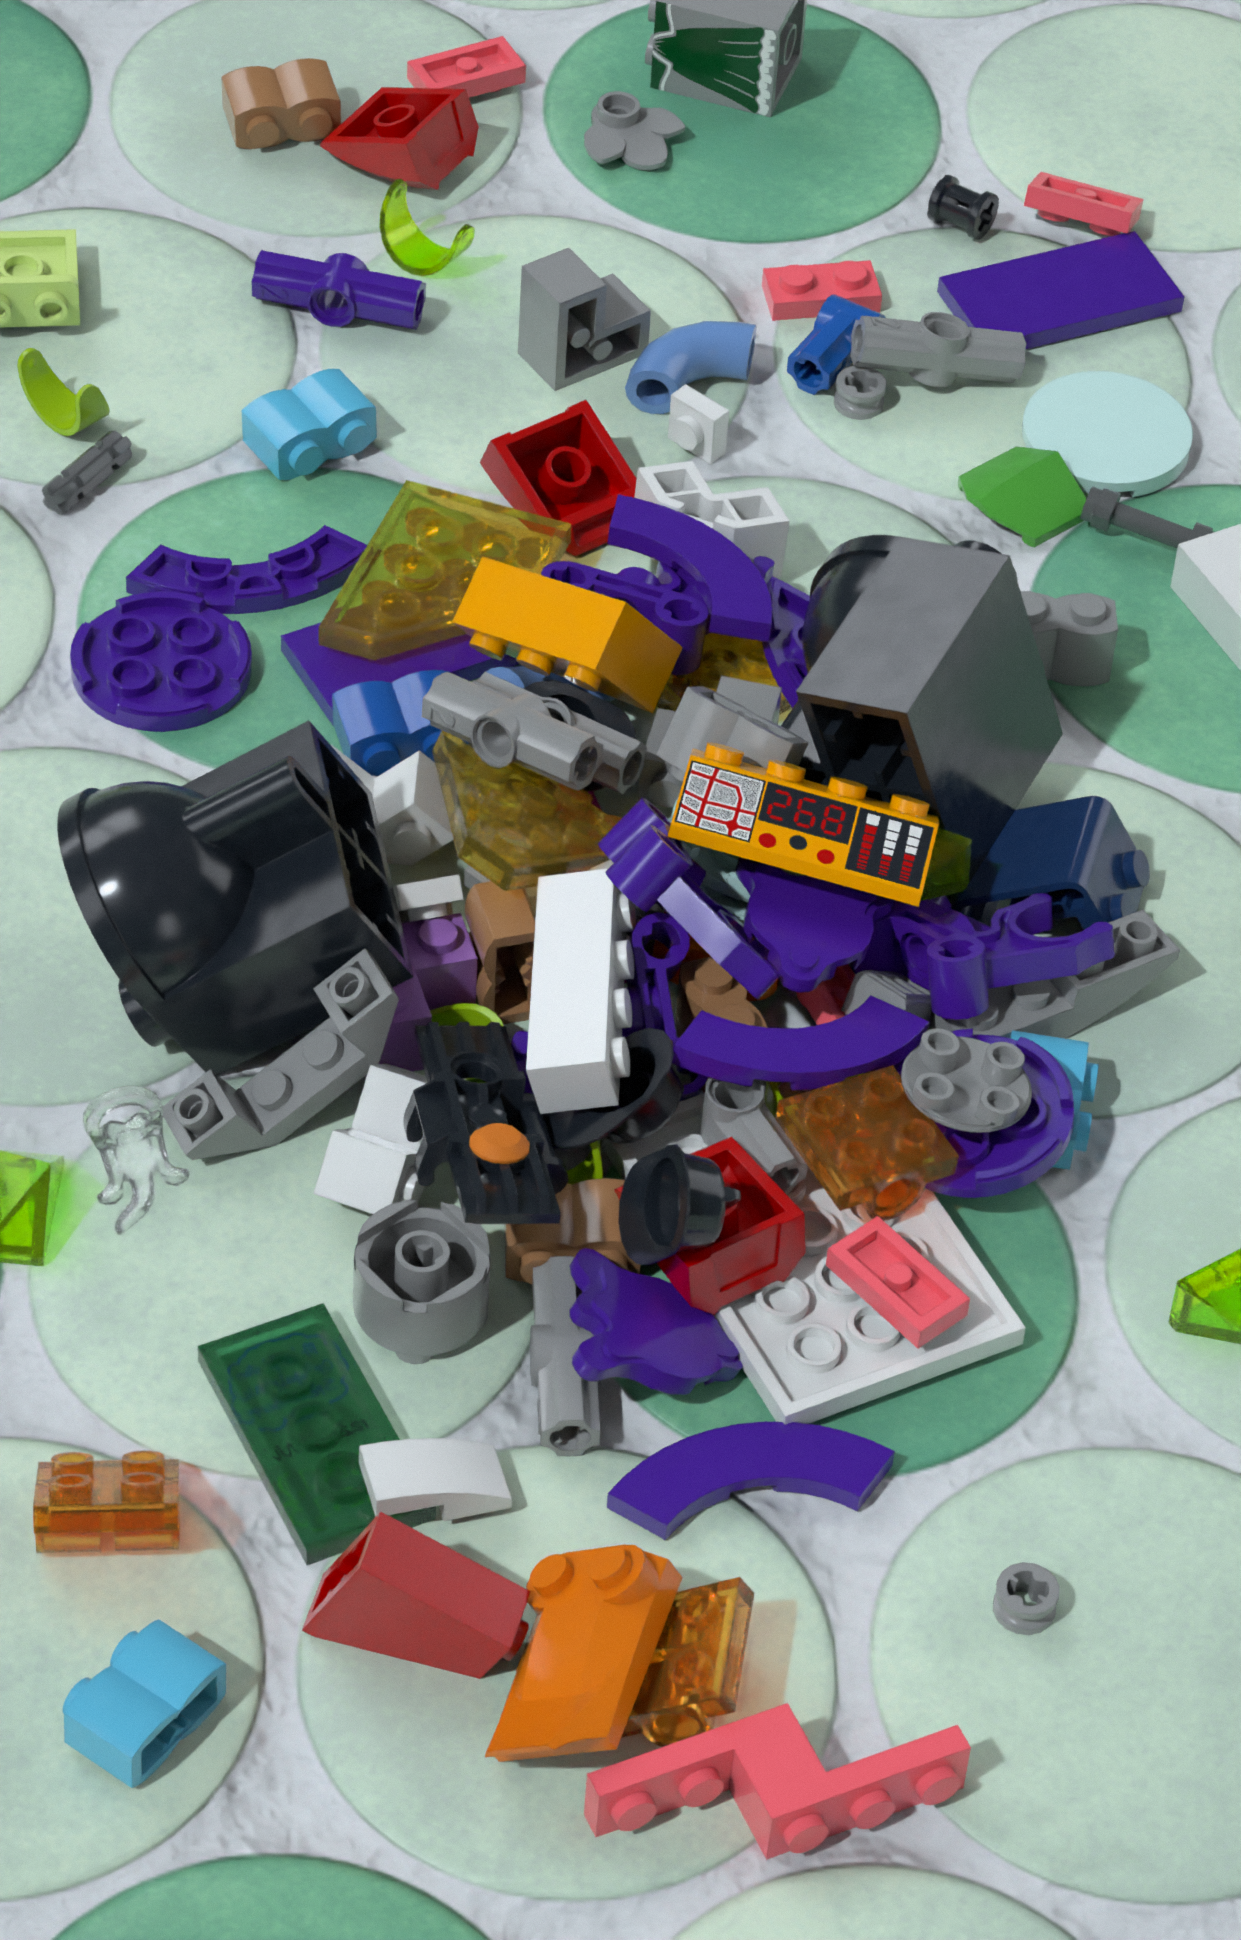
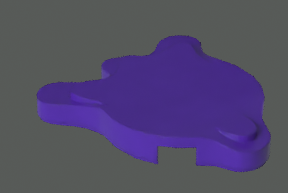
[735,857,895,992]
[569,1248,743,1395]

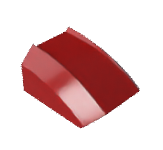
[320,87,479,190]
[479,400,637,556]
[614,1136,806,1315]

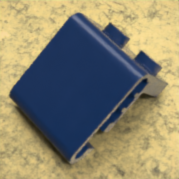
[951,796,1150,930]

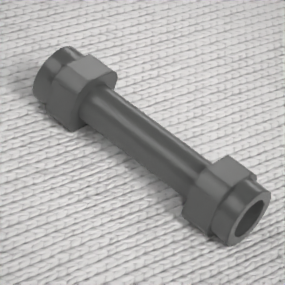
[1080,487,1215,548]

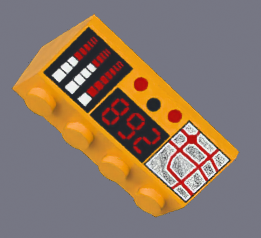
[667,742,939,907]

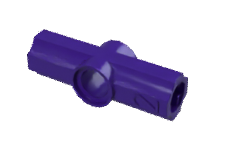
[251,250,426,330]

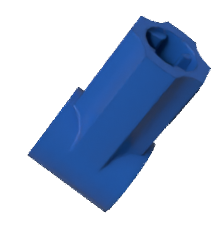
[787,294,886,395]

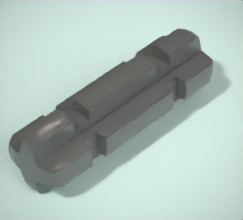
[42,431,132,514]

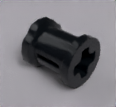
[927,174,999,240]

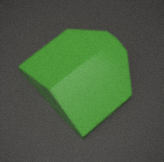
[958,446,1086,547]

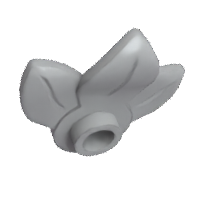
[584,91,685,170]

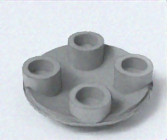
[901,1028,1032,1132]

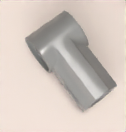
[700,1077,808,1195]

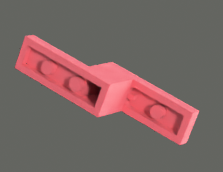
[584,1703,971,1860]

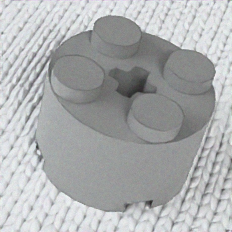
[353,1200,491,1364]

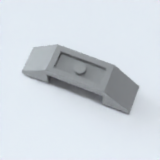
[159,948,399,1160]

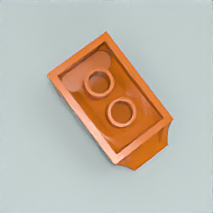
[485,1544,683,1762]

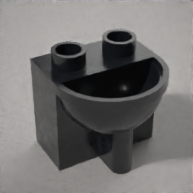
[781,535,1063,890]
[57,720,414,1075]

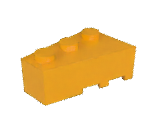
[452,556,683,713]

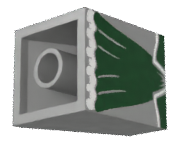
[645,0,807,117]

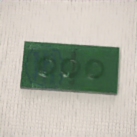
[197,1303,436,1566]

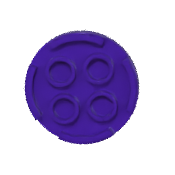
[70,591,252,732]
[875,1028,1075,1198]

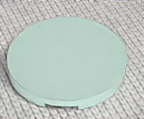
[1022,371,1193,497]

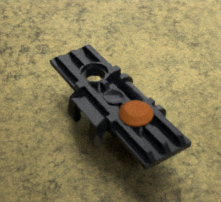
[403,1022,568,1224]

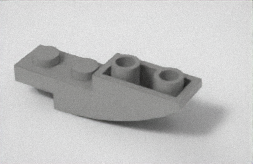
[929,910,1180,1039]

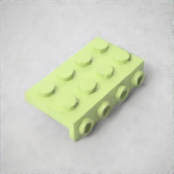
[0,229,80,328]

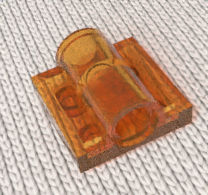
[775,1065,959,1221]
[33,1450,180,1553]
[621,1577,755,1747]

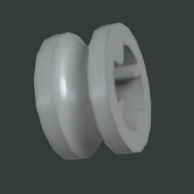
[834,366,886,420]
[993,1562,1059,1635]

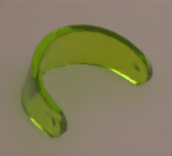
[379,178,475,276]

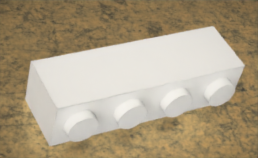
[526,869,636,1114]

